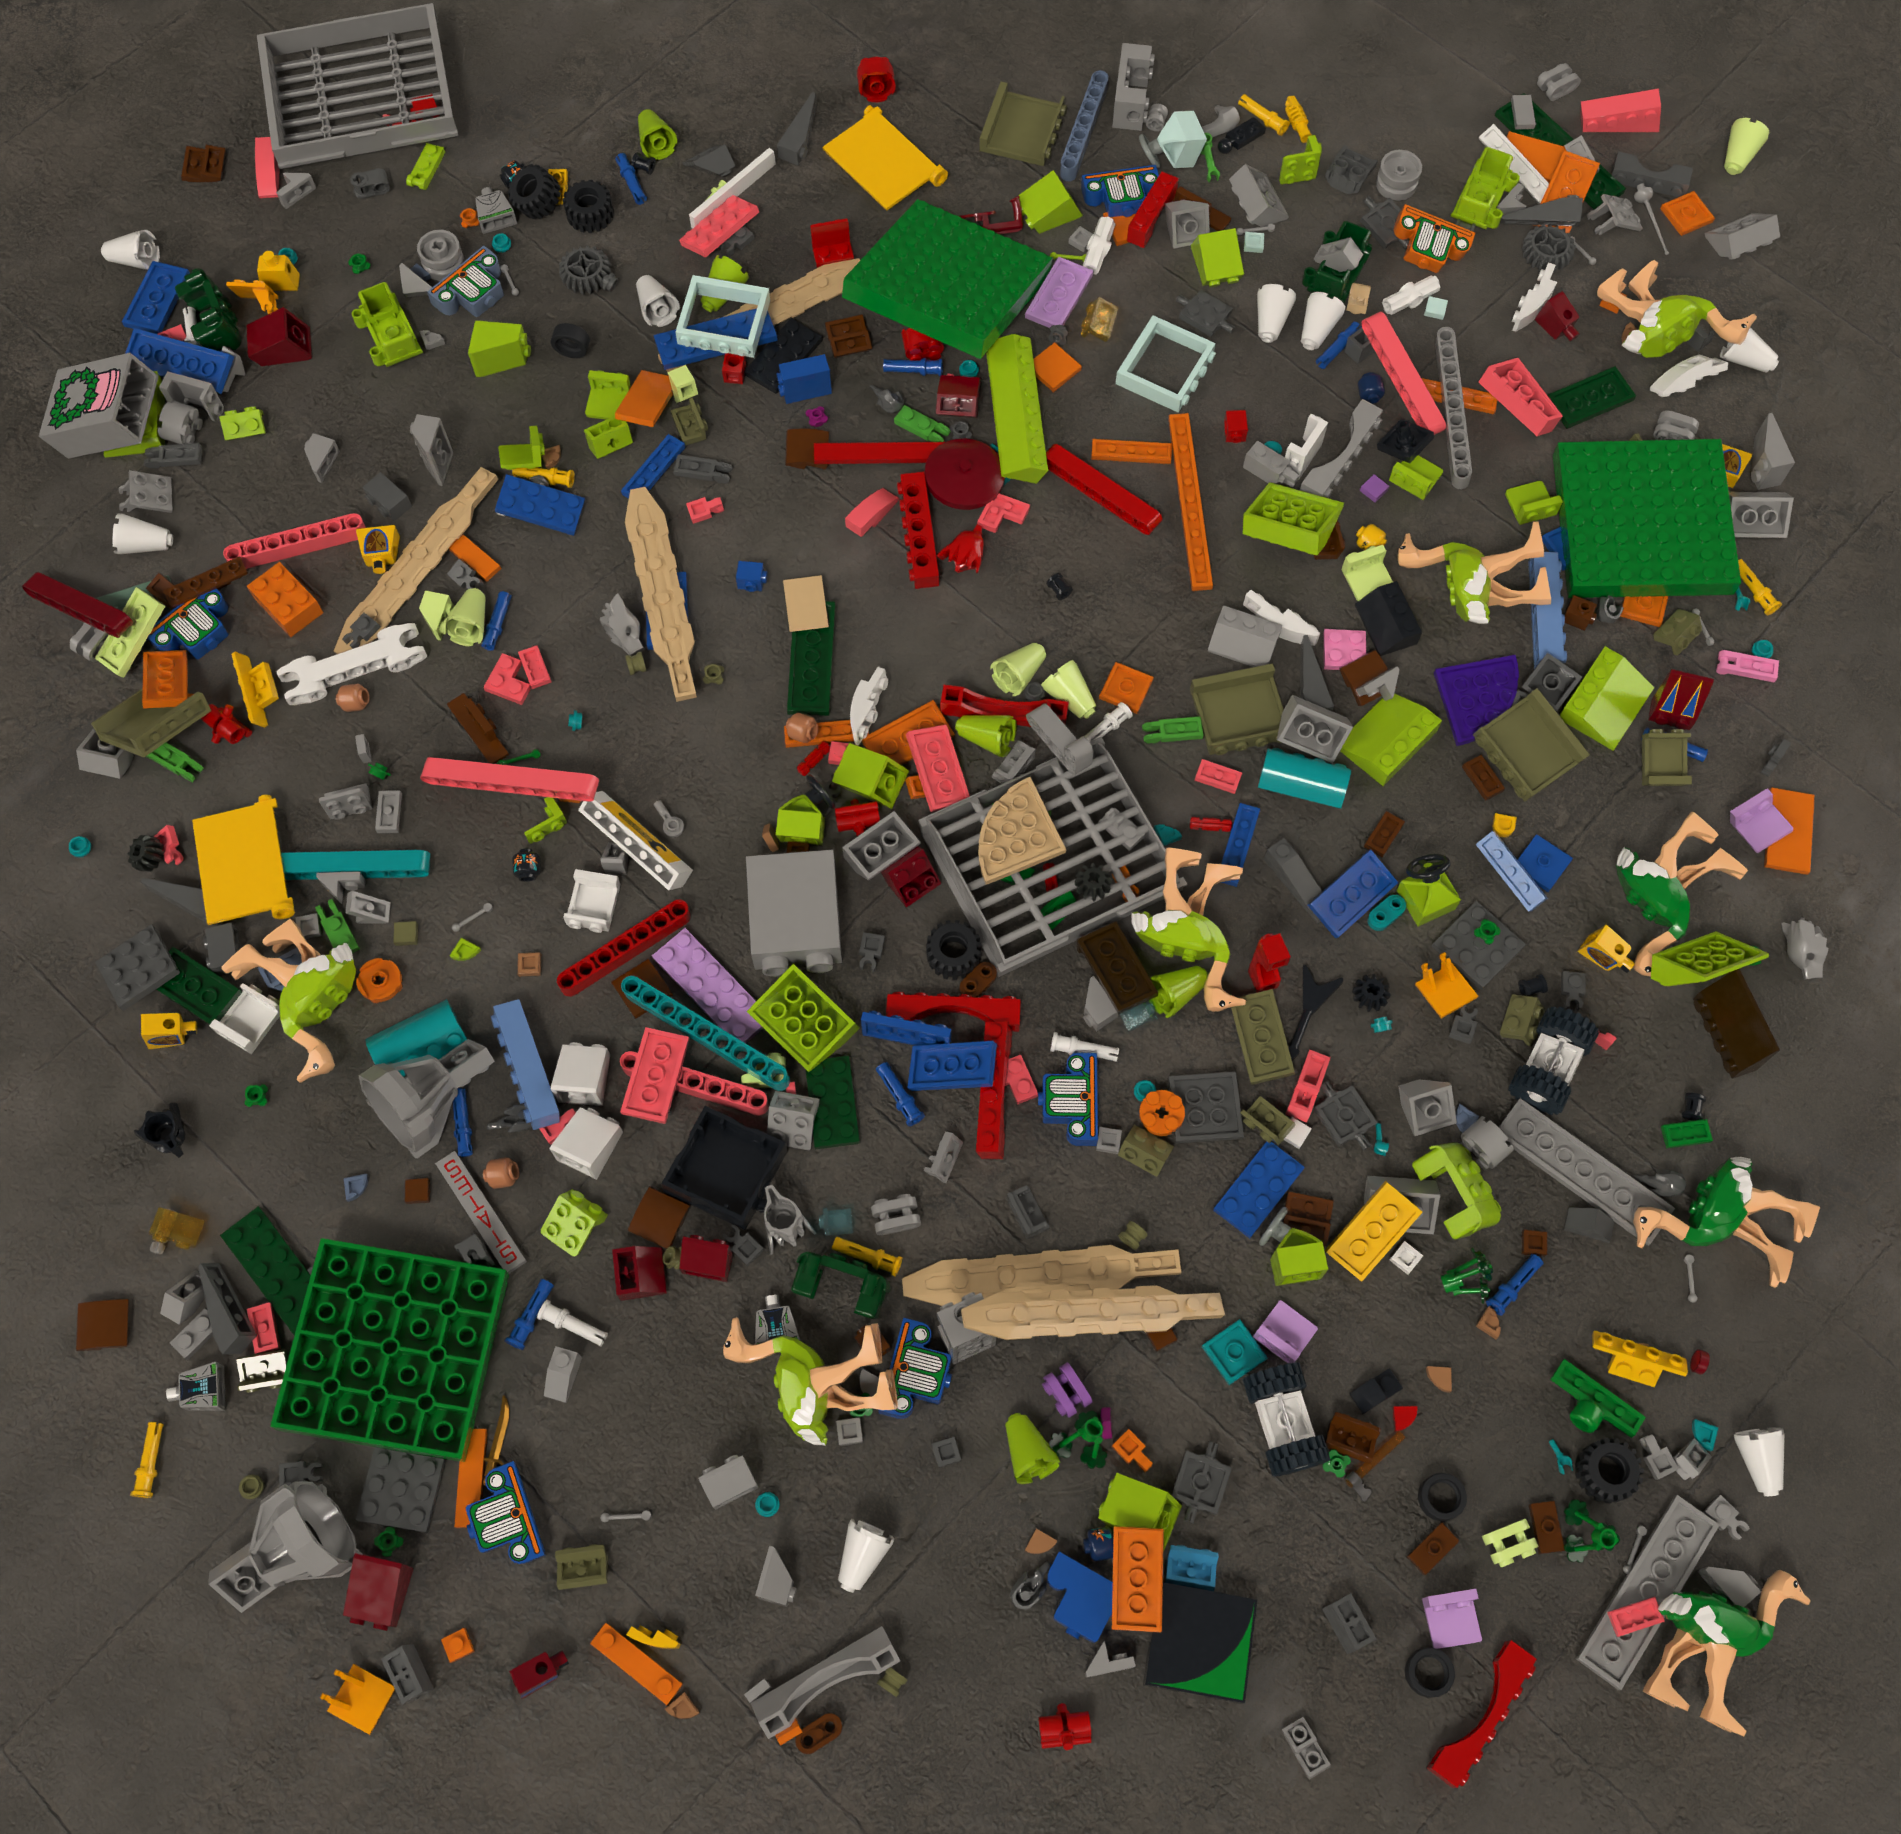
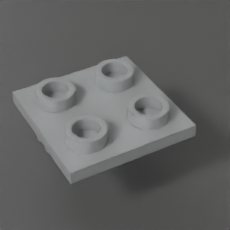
[1587,194,1643,235]
[119,470,172,513]

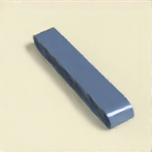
[1060,70,1109,181]

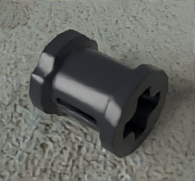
[631,152,656,175]
[1046,573,1073,600]
[1518,974,1548,997]
[1682,1093,1706,1121]

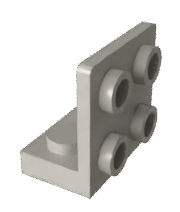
[319,783,373,819]
[767,1091,820,1150]

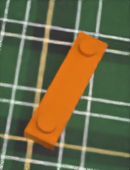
[590,1623,683,1705]

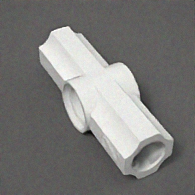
[1083,217,1115,275]
[1382,275,1440,315]

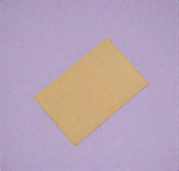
[783,575,829,632]

